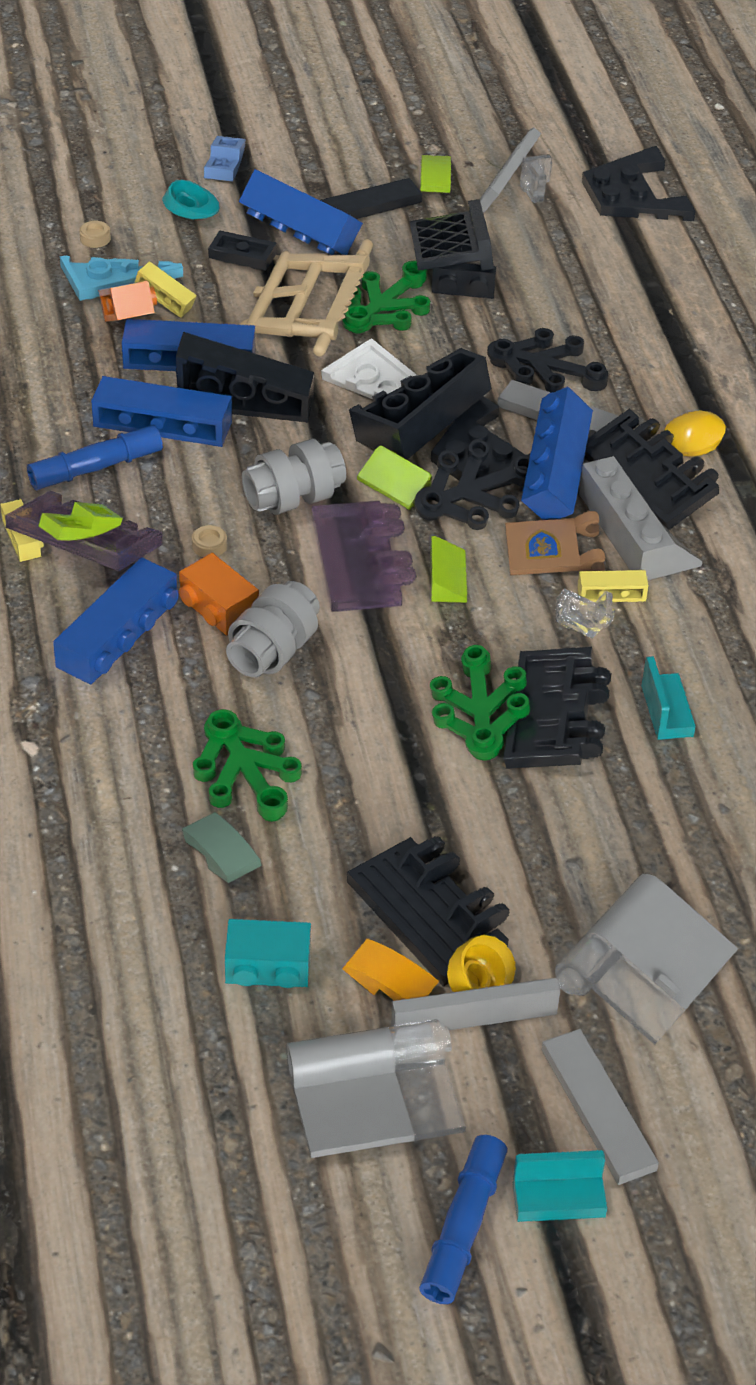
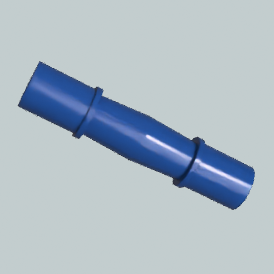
[27,425,163,491]
[419,1135,508,1304]

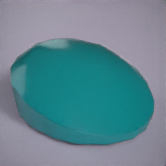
[162,180,220,220]

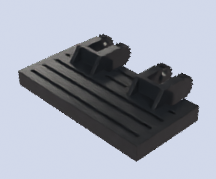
[584,408,719,530]
[503,647,612,769]
[347,836,510,987]

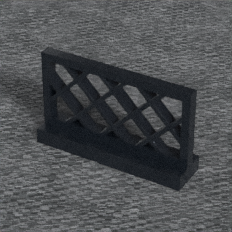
[409,199,494,271]

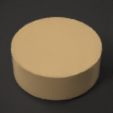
[79,221,111,248]
[192,525,227,557]

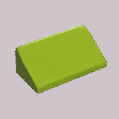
[357,445,432,510]
[430,536,467,603]

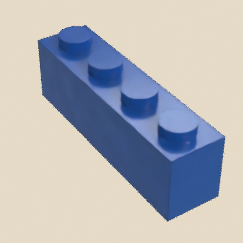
[239,169,363,255]
[122,319,256,371]
[91,376,232,447]
[521,387,593,520]
[53,557,179,685]

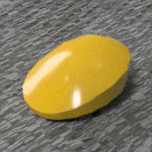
[664,410,726,457]
[447,935,516,992]

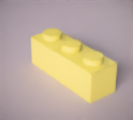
[134,261,197,318]
[0,499,44,562]
[578,570,649,603]

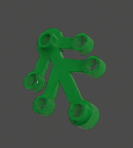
[342,260,430,334]
[430,645,530,760]
[193,709,302,822]

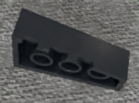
[176,332,314,423]
[349,348,492,460]

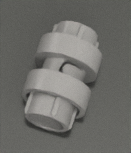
[242,439,346,515]
[226,581,320,677]

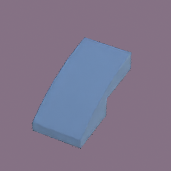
[204,136,246,182]

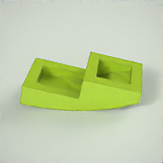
[420,155,451,193]
[38,502,123,541]

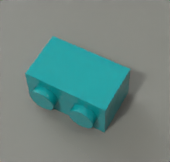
[225,919,311,988]

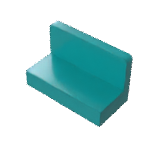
[641,656,696,740]
[512,1150,607,1222]

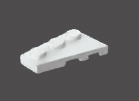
[321,338,416,399]

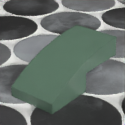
[182,812,262,883]

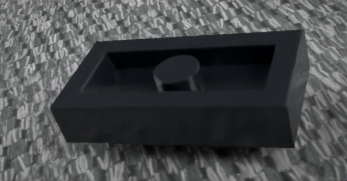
[208,230,277,271]
[432,263,497,299]

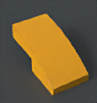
[342,938,439,1001]

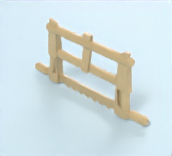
[239,239,373,357]

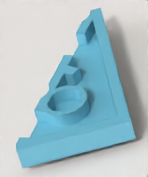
[60,256,184,301]

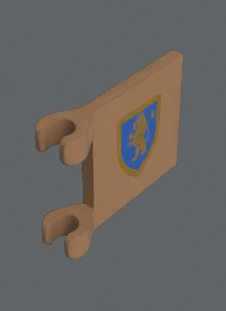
[505,511,605,575]

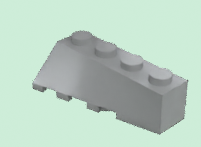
[579,456,702,580]

